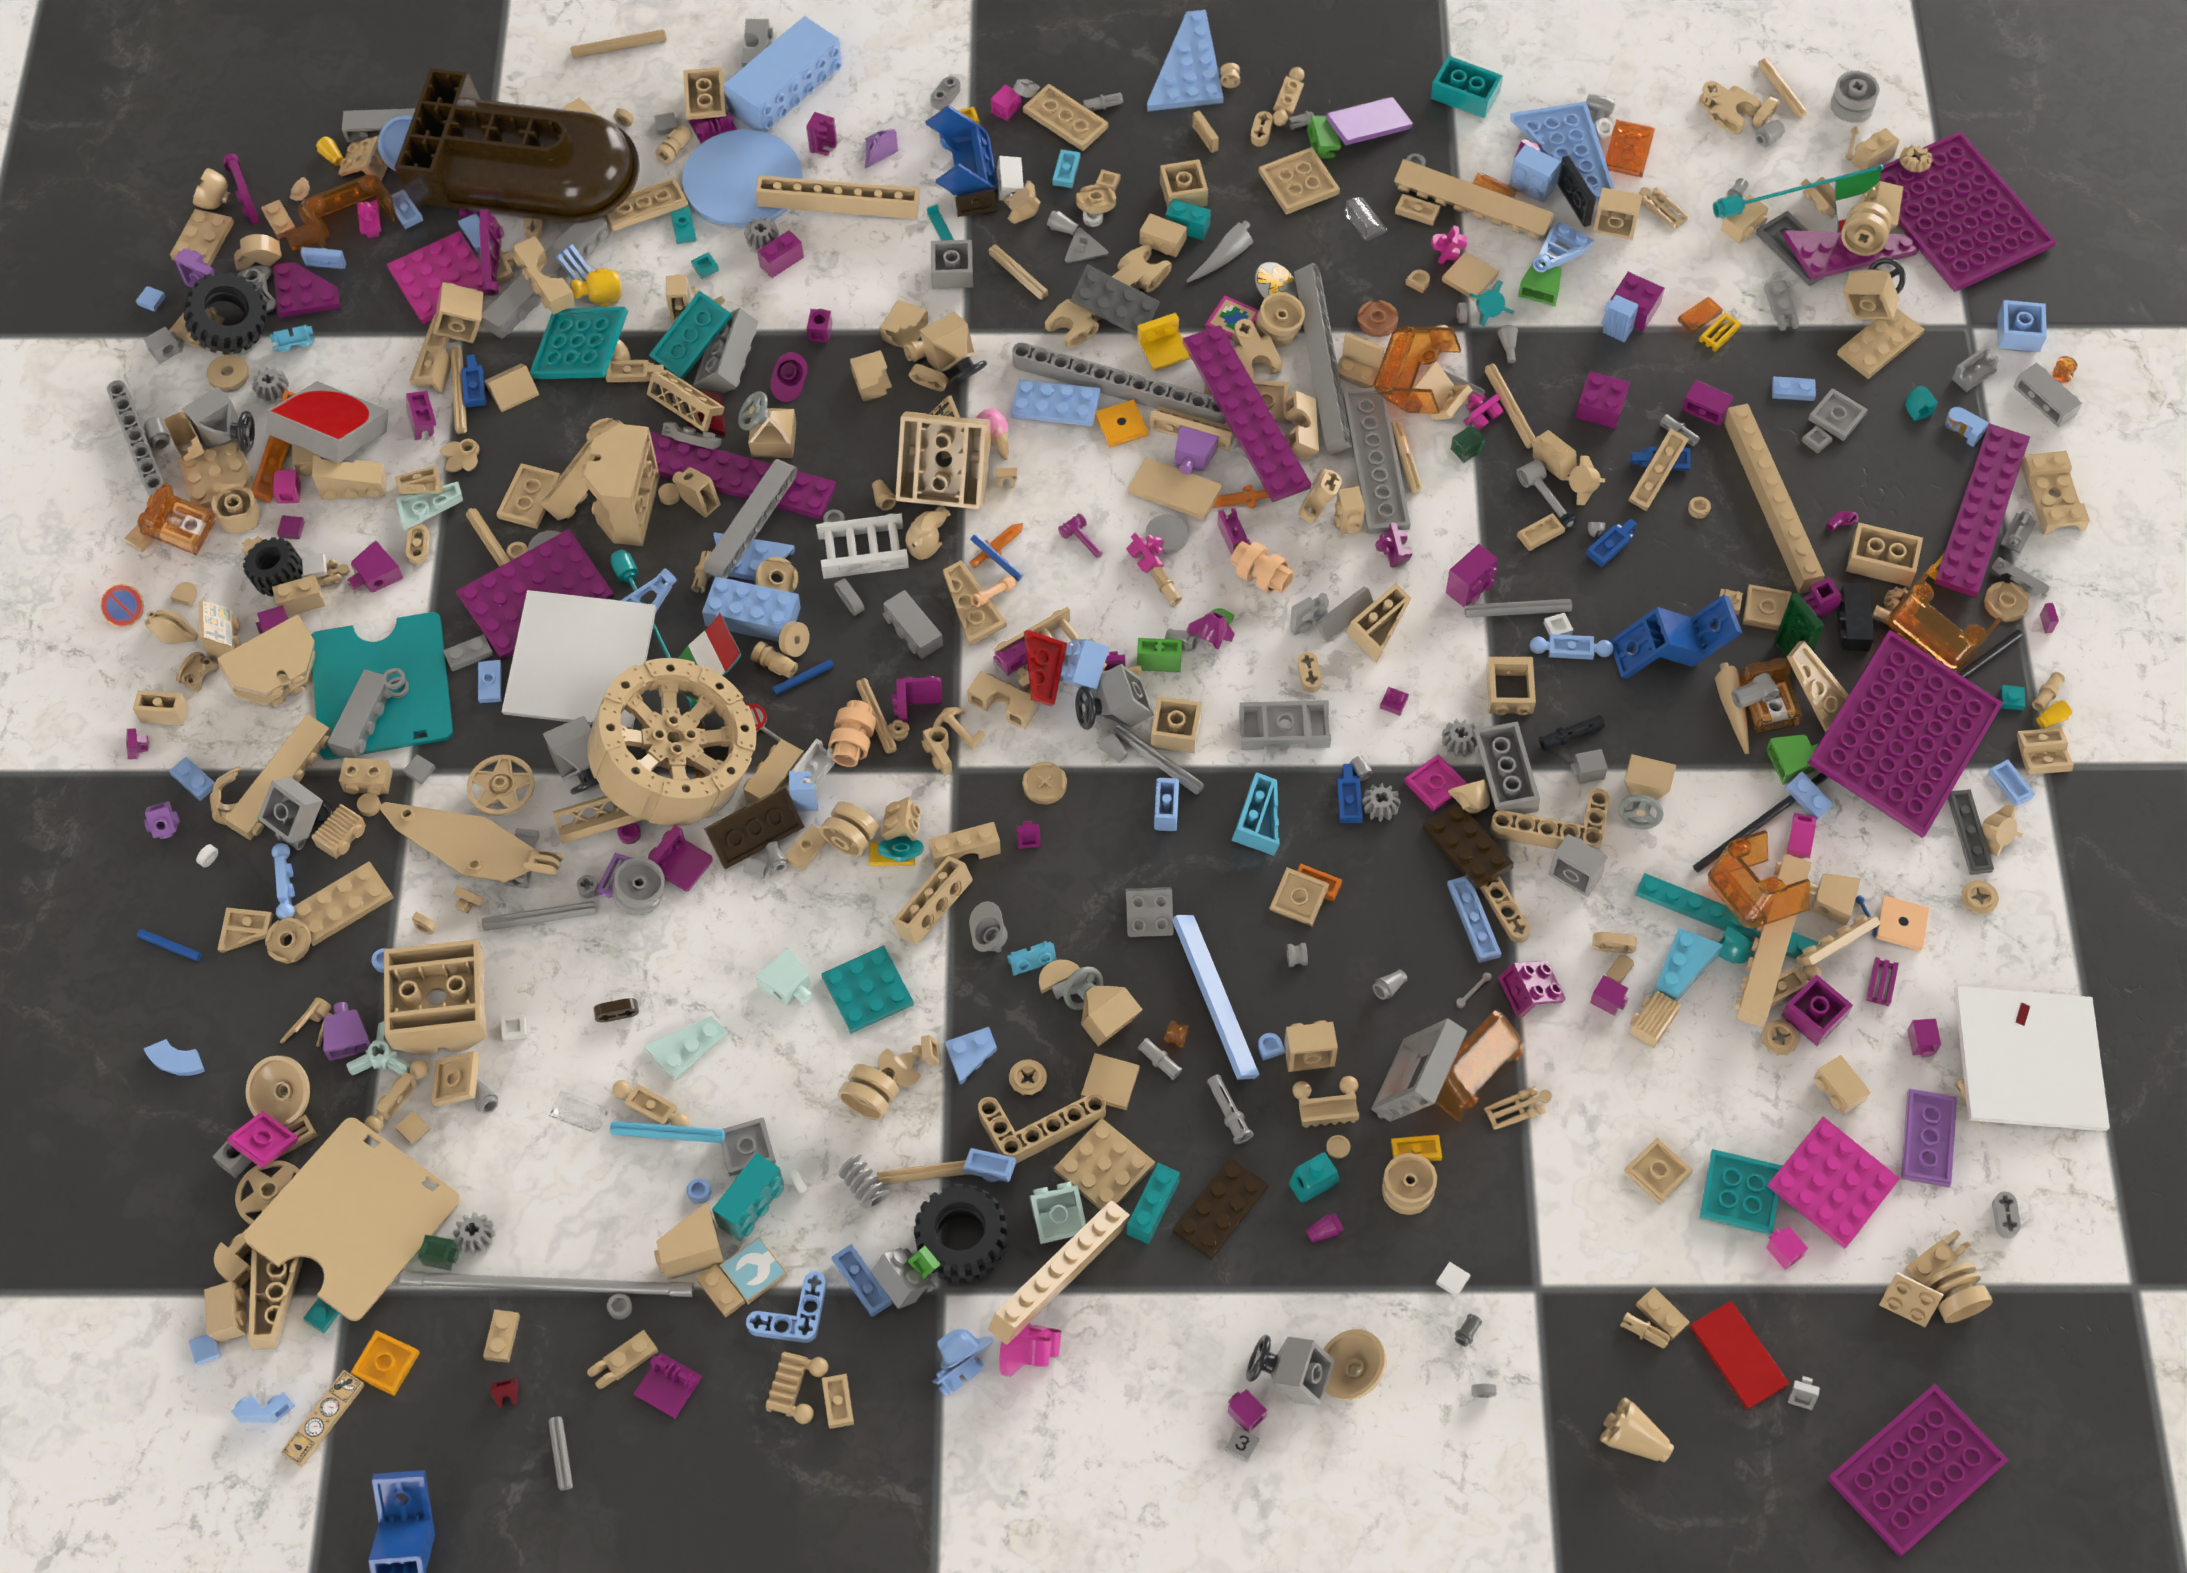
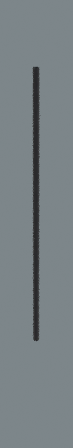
[1693,630,2023,873]

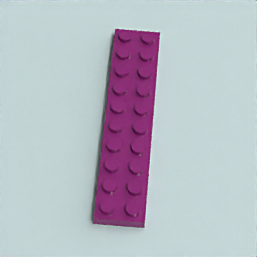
[1182,325,1312,503]
[1934,423,2030,598]
[650,431,837,520]

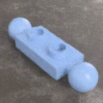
[1530,634,1613,660]
[272,843,295,920]

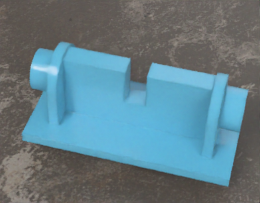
[270,325,315,352]
[1007,941,1057,976]

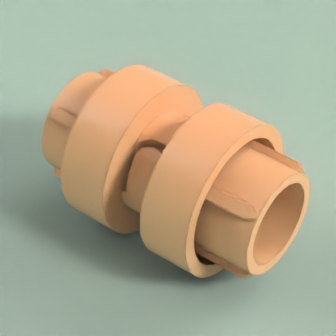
[1230,541,1295,594]
[828,700,876,767]

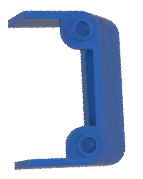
[925,105,998,195]

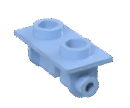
[932,1353,984,1396]

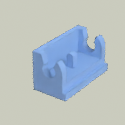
[789,770,818,812]

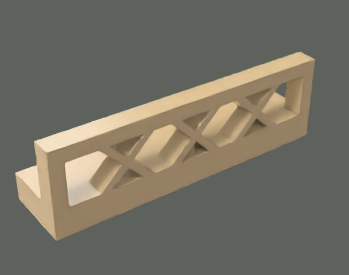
[647,370,724,432]
[1150,406,1235,451]
[553,795,644,844]

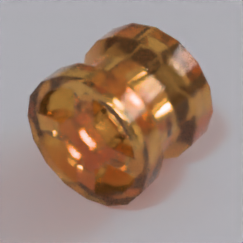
[2052,356,2077,383]
[1164,1020,1189,1048]

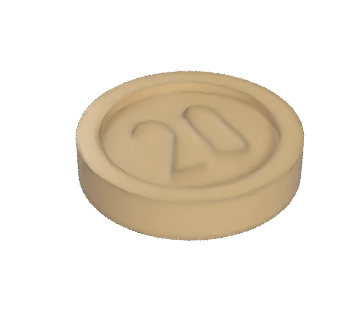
[1326,1135,1350,1159]

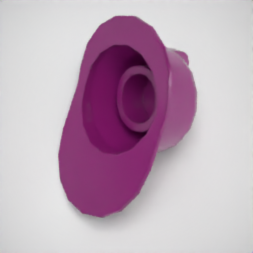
[770,352,808,402]

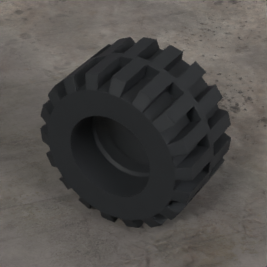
[243,537,303,596]

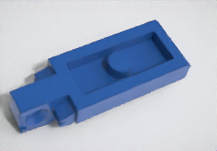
[461,354,487,408]
[1630,447,1691,471]
[1586,519,1637,567]
[1337,764,1363,823]

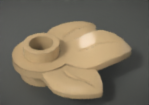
[439,439,480,472]
[878,1048,921,1087]

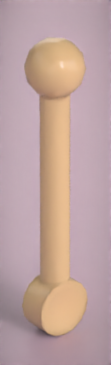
[1845,126,1860,160]

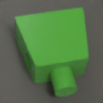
[1518,262,1562,306]
[1766,735,1818,785]

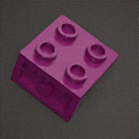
[1498,961,1566,1017]

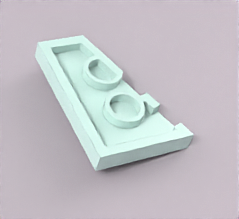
[396,482,463,531]
[643,1016,728,1080]

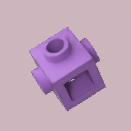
[144,801,180,839]

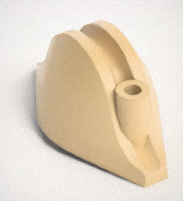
[144,610,199,643]
[1448,778,1490,814]

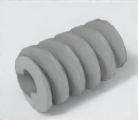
[838,1155,890,1208]

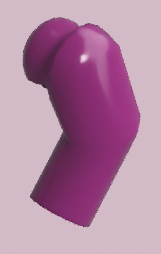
[1826,511,1859,532]

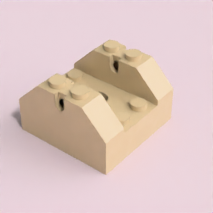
[895,411,991,509]
[582,424,660,546]
[217,614,315,707]
[384,939,486,1055]

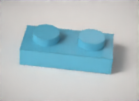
[1052,150,1080,188]

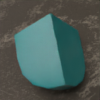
[1905,385,1938,421]
[1719,926,1755,964]

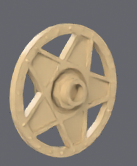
[467,755,535,816]
[235,1160,299,1225]

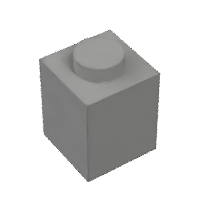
[1571,749,1608,784]

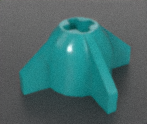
[1470,280,1514,327]

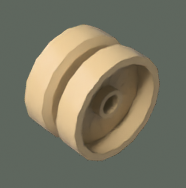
[1841,202,1892,256]
[1255,292,1305,346]
[820,801,879,857]
[838,1064,899,1120]
[1382,1153,1437,1215]

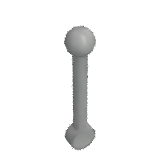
[1456,972,1492,1008]

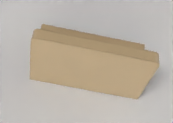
[413,346,451,394]

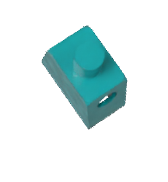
[1289,1152,1340,1204]

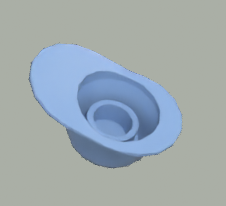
[937,1329,994,1369]

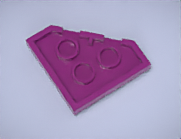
[274,262,341,318]

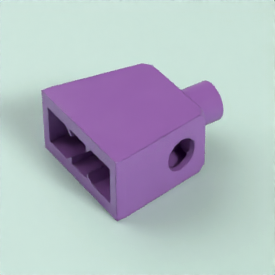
[1174,426,1219,474]
[324,1002,371,1061]

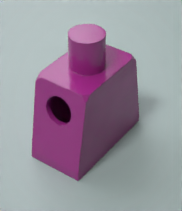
[346,540,403,593]

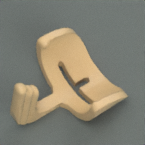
[210,766,241,825]

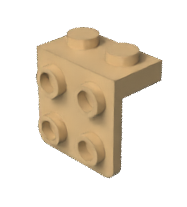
[1413,362,1473,420]

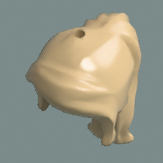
[905,506,950,560]

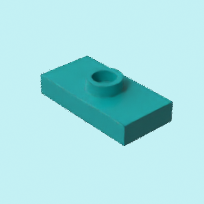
[670,205,697,244]

